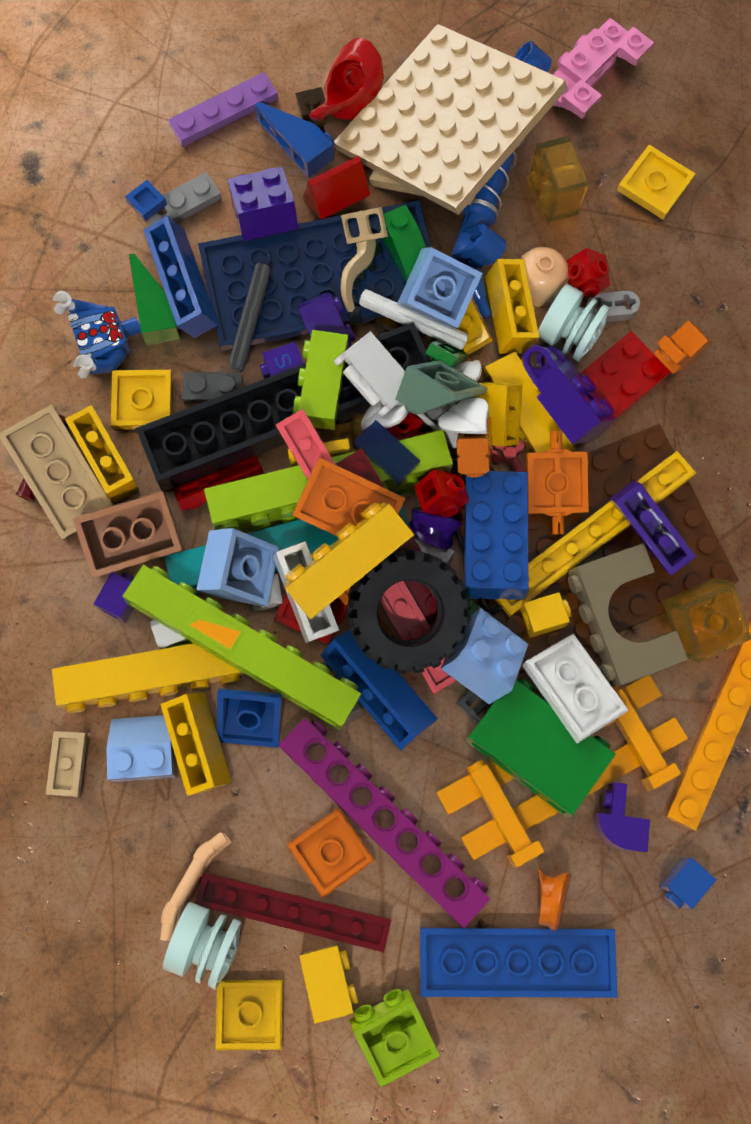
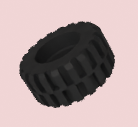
[346,549,471,673]

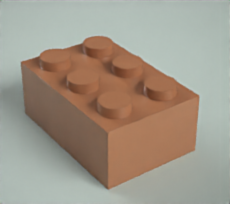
[73,490,183,578]

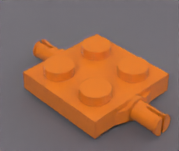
[525,431,589,534]

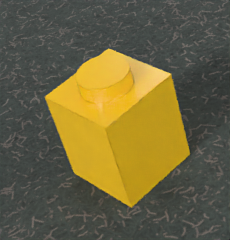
[520,592,571,638]

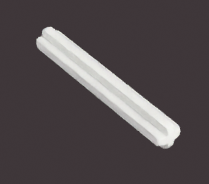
[359,290,468,349]

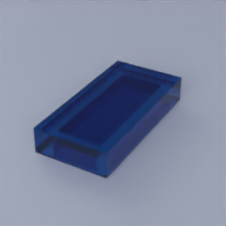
[354,420,420,485]

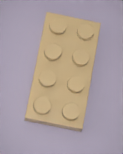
[0,404,112,540]

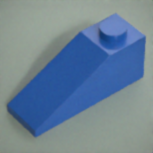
[255,102,335,178]

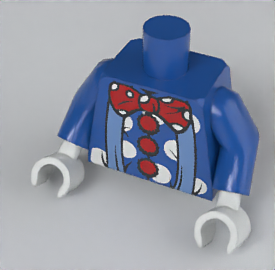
[53,291,141,378]

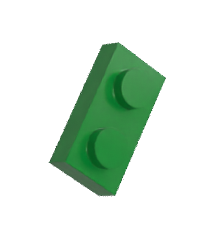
[426,341,468,367]

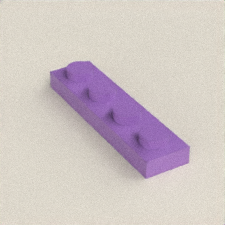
[168,72,278,147]

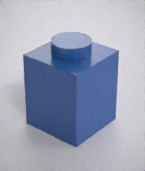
[659,857,717,910]

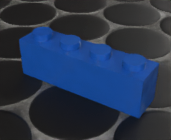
[144,216,219,338]
[320,629,438,751]

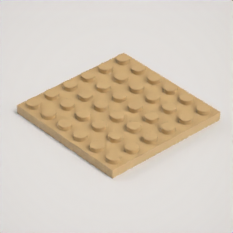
[334,24,567,215]

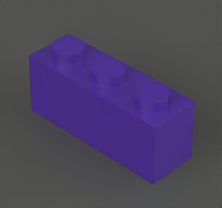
[610,480,696,575]

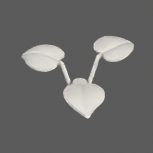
[361,360,489,448]

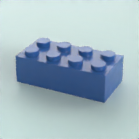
[463,471,529,600]

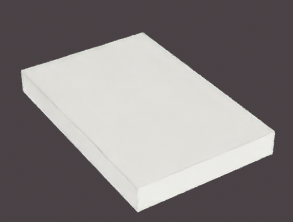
[522,633,628,744]

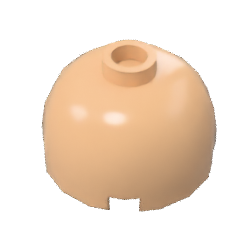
[520,247,569,307]

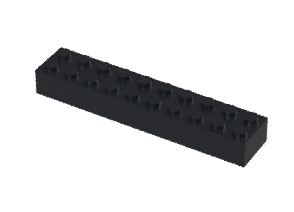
[136,323,431,491]

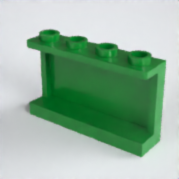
[465,678,616,818]

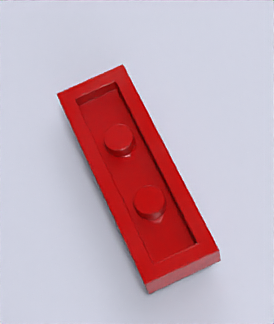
[173,456,264,511]

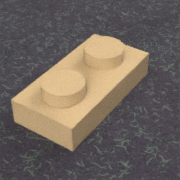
[46,731,88,798]

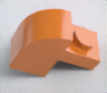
[654,320,713,374]

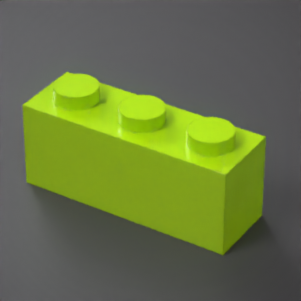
[293,330,348,430]

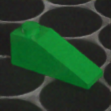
[379,204,426,283]
[129,254,180,345]

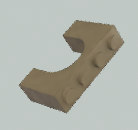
[568,543,688,686]

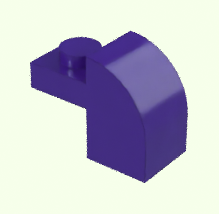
[593,782,650,853]

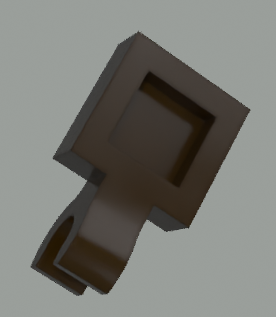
[295,87,329,133]

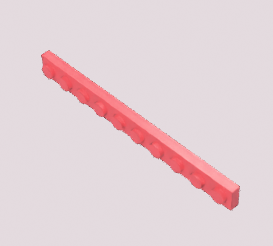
[275,409,457,694]

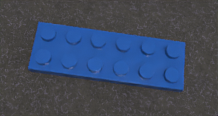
[420,928,618,998]

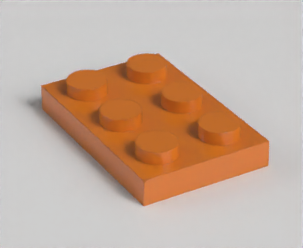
[292,457,406,536]

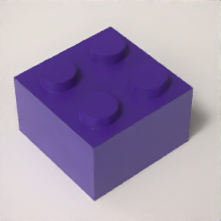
[227,167,299,242]

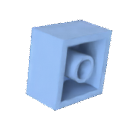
[398,247,483,328]
[441,608,528,704]

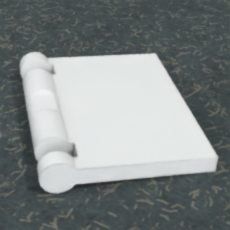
[333,331,405,417]

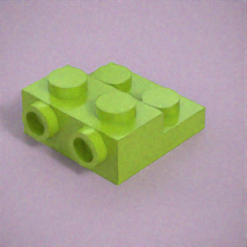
[349,989,440,1088]

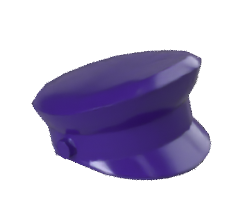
[409,507,463,549]

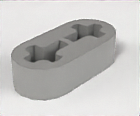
[585,291,640,322]

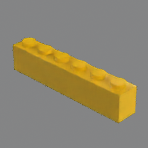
[52,643,247,713]

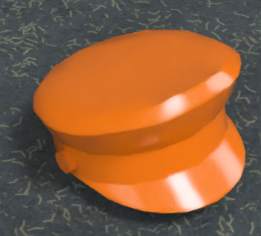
[538,868,572,931]

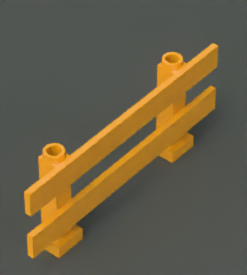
[436,675,688,868]

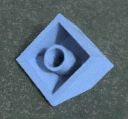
[197,528,279,606]
[106,715,177,782]

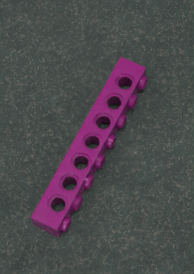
[278,718,490,928]

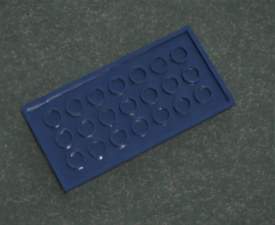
[198,200,432,351]

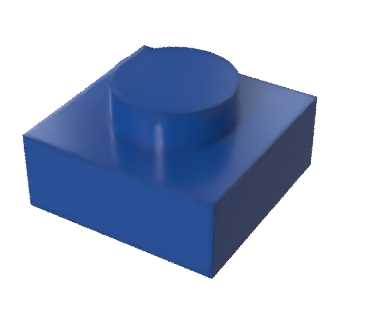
[125,180,167,221]

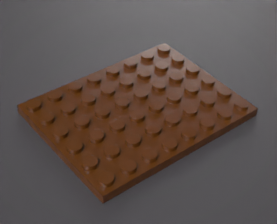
[453,424,739,675]

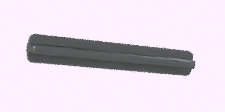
[228,263,271,372]

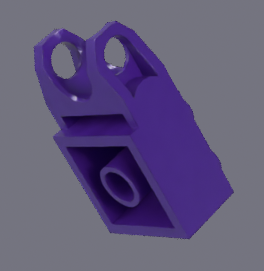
[523,345,617,444]

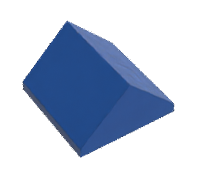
[217,688,284,748]

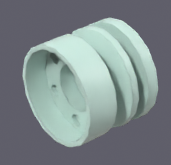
[538,284,610,362]
[163,902,242,990]

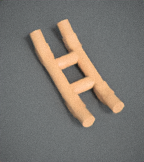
[160,832,232,941]

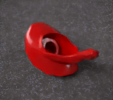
[309,37,384,121]

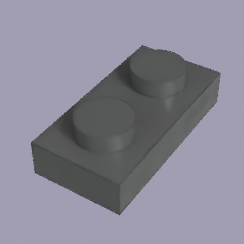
[182,372,243,404]

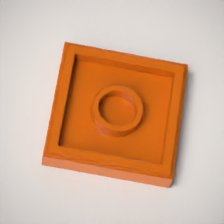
[287,807,375,898]

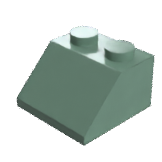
[395,360,488,414]

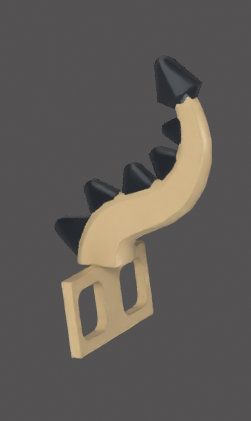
[341,207,388,325]

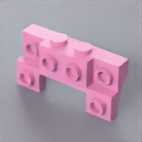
[553,18,654,119]

